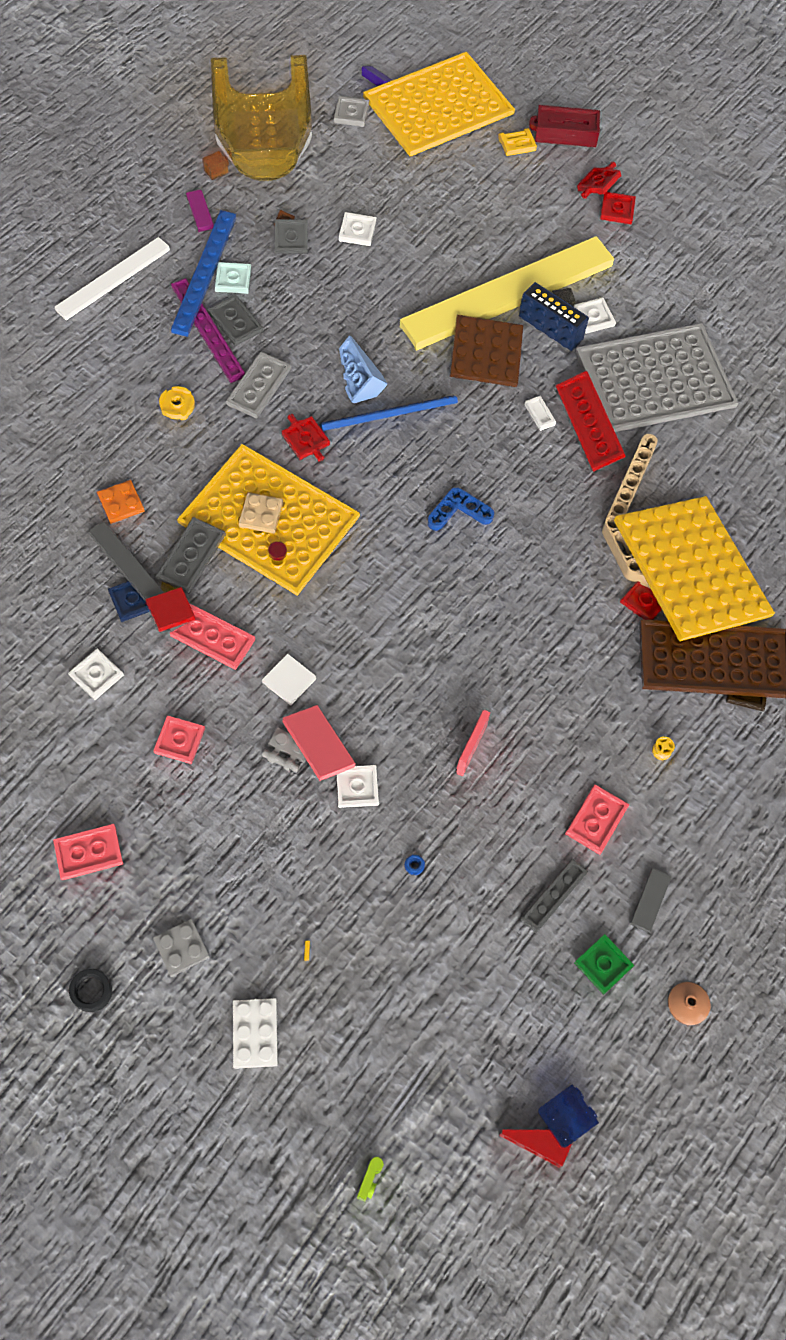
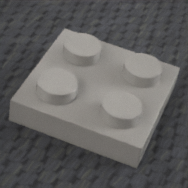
[334,96,369,127]
[153,919,210,977]

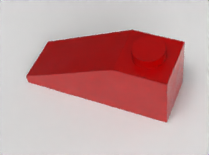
[499,1129,573,1168]

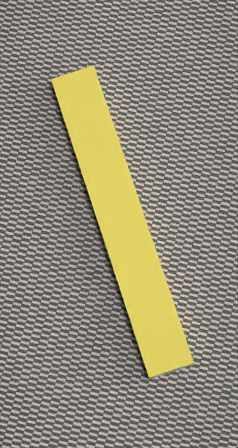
[400,236,614,351]

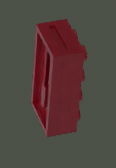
[529,105,600,147]

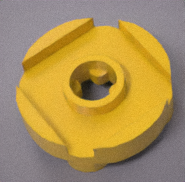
[159,386,195,420]

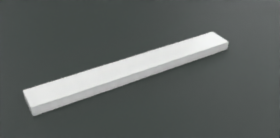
[55,237,170,320]

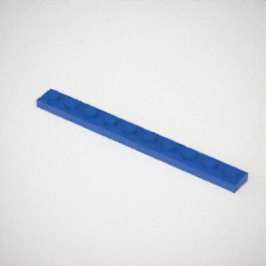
[171,210,236,337]

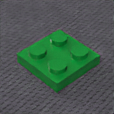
[574,934,635,995]

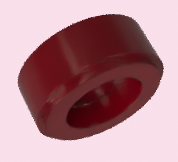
[268,541,287,561]

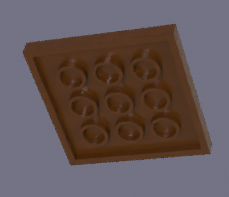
[450,315,524,387]

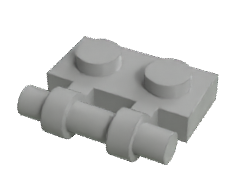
[262,728,306,773]

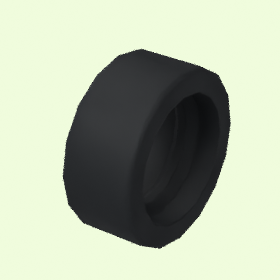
[69,969,112,1012]

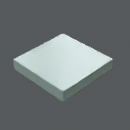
[215,262,251,294]

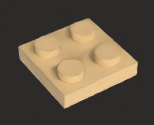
[239,493,283,534]

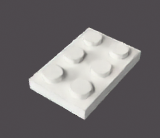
[233,998,278,1068]

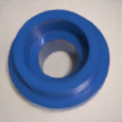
[404,855,425,875]

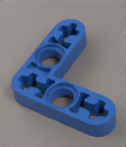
[428,488,494,531]

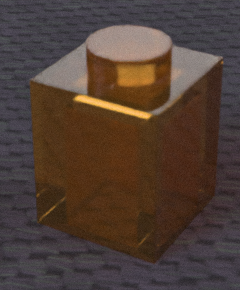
[202,151,229,180]

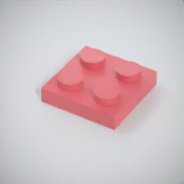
[153,716,205,764]

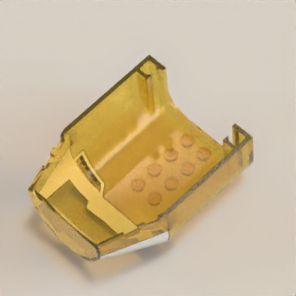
[211,55,312,181]

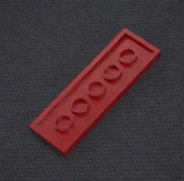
[555,371,626,472]

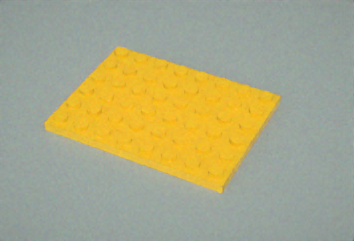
[363,52,515,156]
[177,444,360,596]
[614,496,775,641]

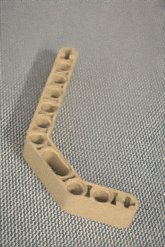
[602,434,658,588]

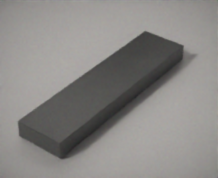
[520,858,588,933]

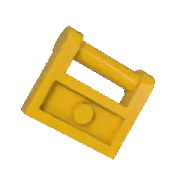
[498,128,537,156]

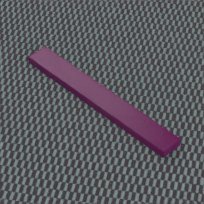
[171,278,245,384]

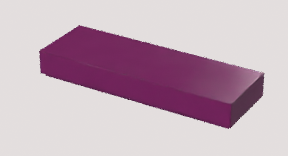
[186,190,214,232]

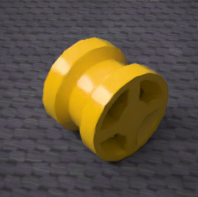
[652,737,675,760]

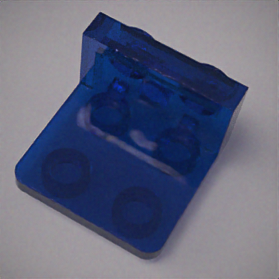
[538,1084,599,1148]

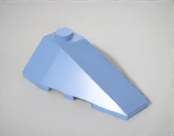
[339,335,387,403]

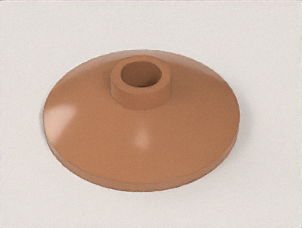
[668,982,710,1025]

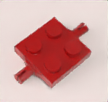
[577,162,621,199]
[281,414,330,462]

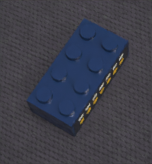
[519,282,589,351]

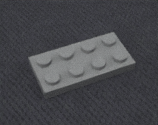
[226,352,291,419]

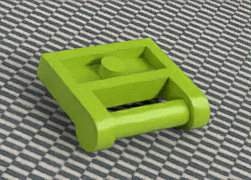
[357,1157,384,1202]

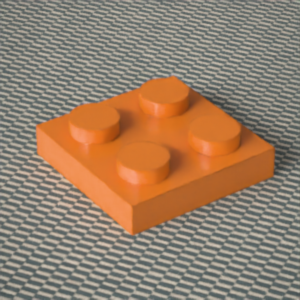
[97,480,145,524]

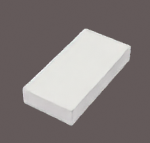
[524,396,556,431]

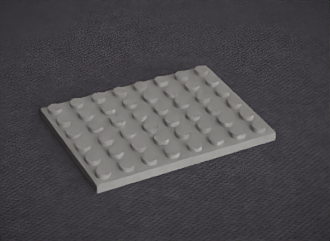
[575,323,738,432]

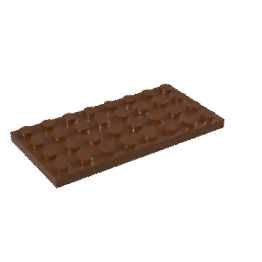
[639,619,786,698]

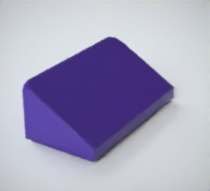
[362,66,393,86]

